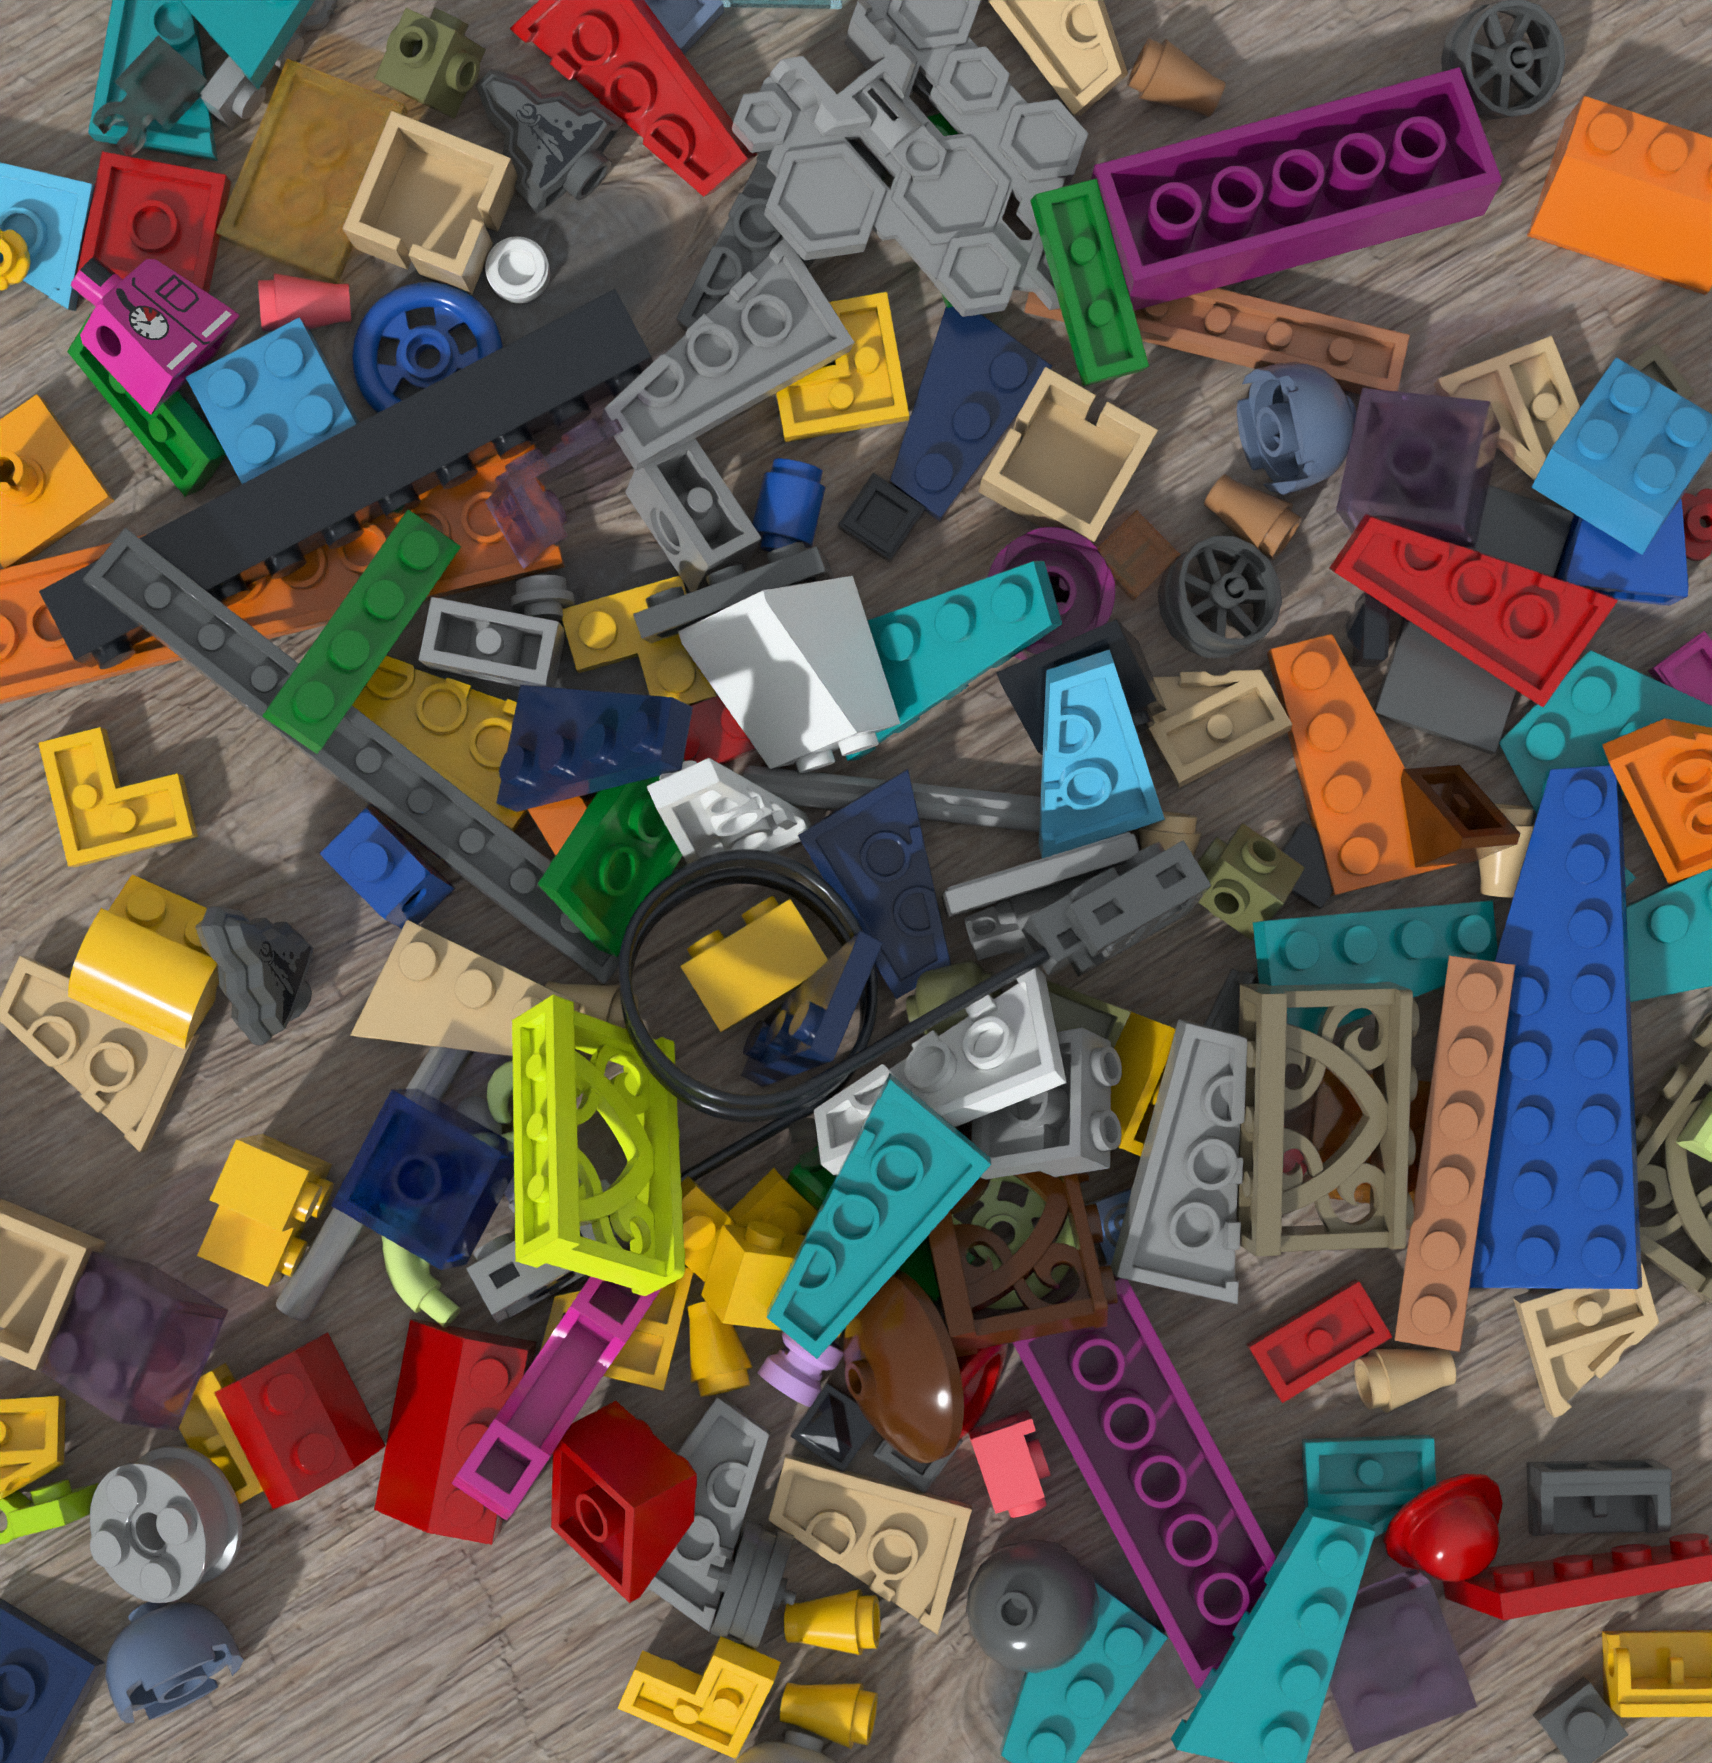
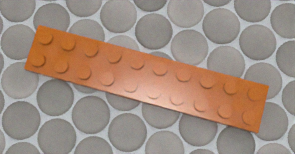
[0,443,565,704]

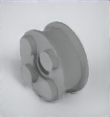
[90,1445,242,1603]

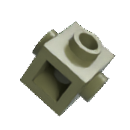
[374,8,486,119]
[1197,823,1305,941]

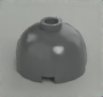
[966,1539,1100,1673]

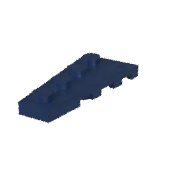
[496,685,693,812]
[0,1598,105,1763]

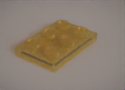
[216,58,408,284]

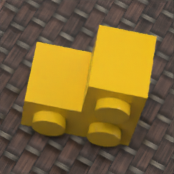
[197,1134,334,1287]

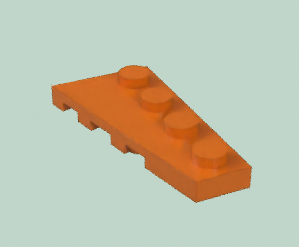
[1267,634,1456,896]

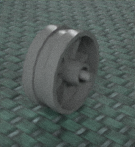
[1441,0,1566,120]
[1158,535,1282,658]
[707,1520,797,1649]

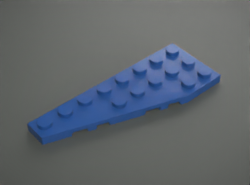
[1470,766,1642,1289]

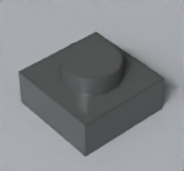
[1533,1677,1629,1763]

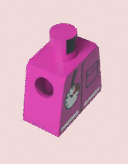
[71,257,240,415]

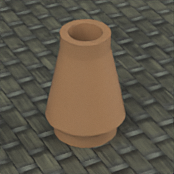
[1127,38,1226,117]
[1204,474,1302,560]

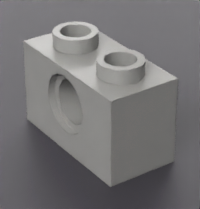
[625,438,761,592]
[418,597,566,688]

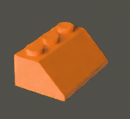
[1527,96,1712,295]

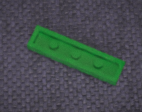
[262,509,461,754]

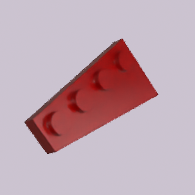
[509,0,757,197]
[1329,514,1618,707]
[1443,1533,1712,1621]

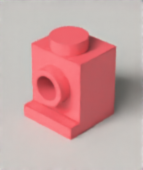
[969,1410,1051,1518]

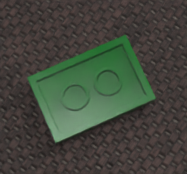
[538,759,685,957]

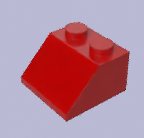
[214,1332,386,1509]
[551,1401,697,1603]

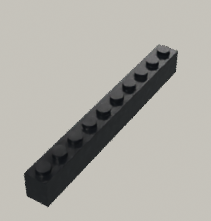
[39,289,653,669]

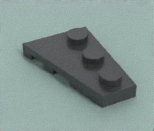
[633,542,834,643]

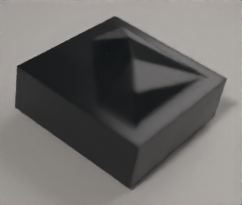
[1345,595,1390,667]
[790,1380,874,1472]

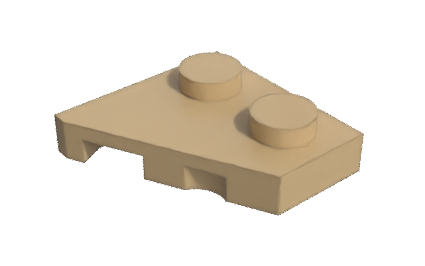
[1146,670,1292,789]

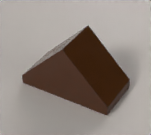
[1401,765,1521,868]

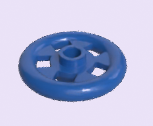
[352,282,503,413]

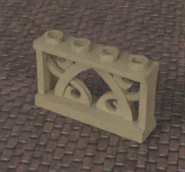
[1237,982,1420,1256]
[1635,1010,1712,1304]

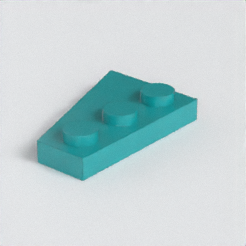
[1000,1579,1168,1763]

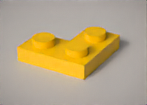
[776,292,909,442]
[562,575,716,706]
[38,727,198,868]
[681,1168,818,1282]
[618,1636,781,1759]

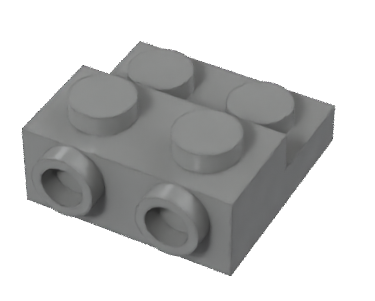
[972,1027,1122,1179]

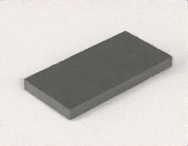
[1373,473,1574,754]

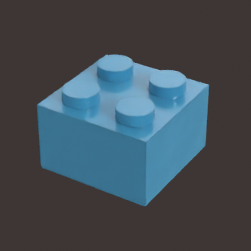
[186,317,360,484]
[1531,357,1712,555]

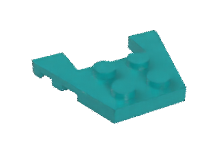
[1499,650,1712,888]

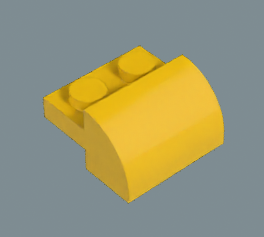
[68,874,219,1049]

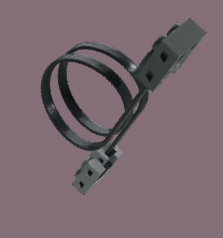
[466,840,1211,1325]

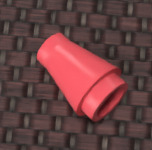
[258,273,351,332]

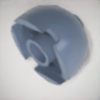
[1237,362,1357,495]
[105,1602,244,1723]

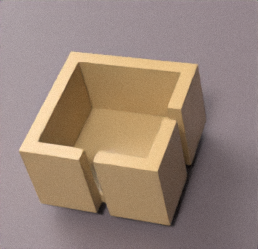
[342,111,518,295]
[979,367,1158,545]
[0,1198,107,1370]

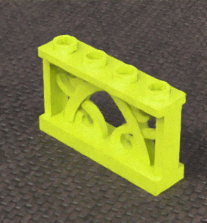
[512,995,685,1296]

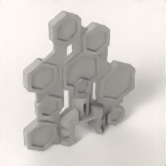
[732,0,1088,317]

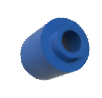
[752,458,826,552]

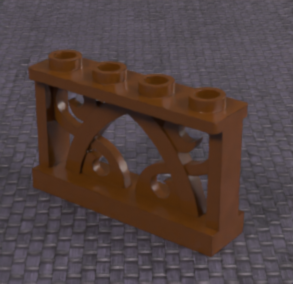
[927,1129,1118,1357]

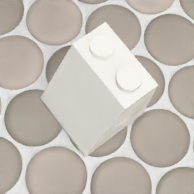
[678,576,900,774]

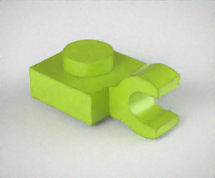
[0,1479,99,1545]

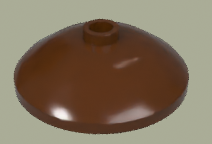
[843,1269,964,1463]

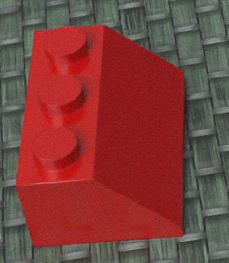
[374,1319,537,1545]

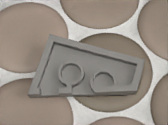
[647,1394,770,1632]

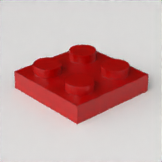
[77,151,231,294]

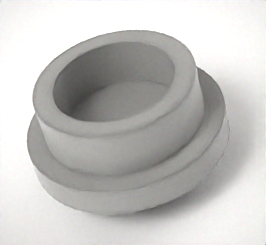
[510,575,575,621]

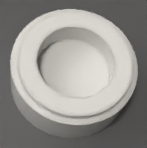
[485,236,551,304]

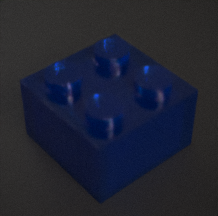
[331,1088,514,1270]

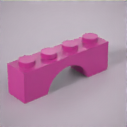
[451,1276,662,1521]

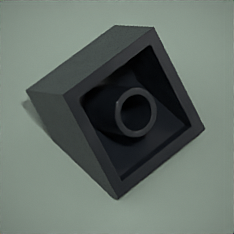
[996,619,1167,755]

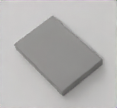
[941,832,1140,918]

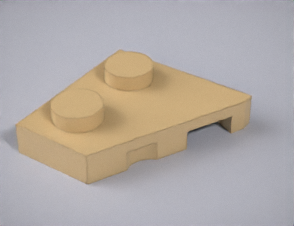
[1434,336,1580,480]
[1513,1263,1659,1418]

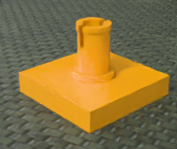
[0,394,115,568]

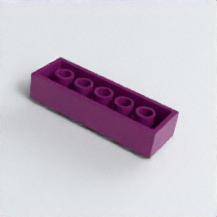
[1091,67,1502,311]
[1012,1274,1276,1689]

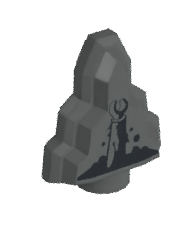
[476,69,623,214]
[195,906,314,1045]

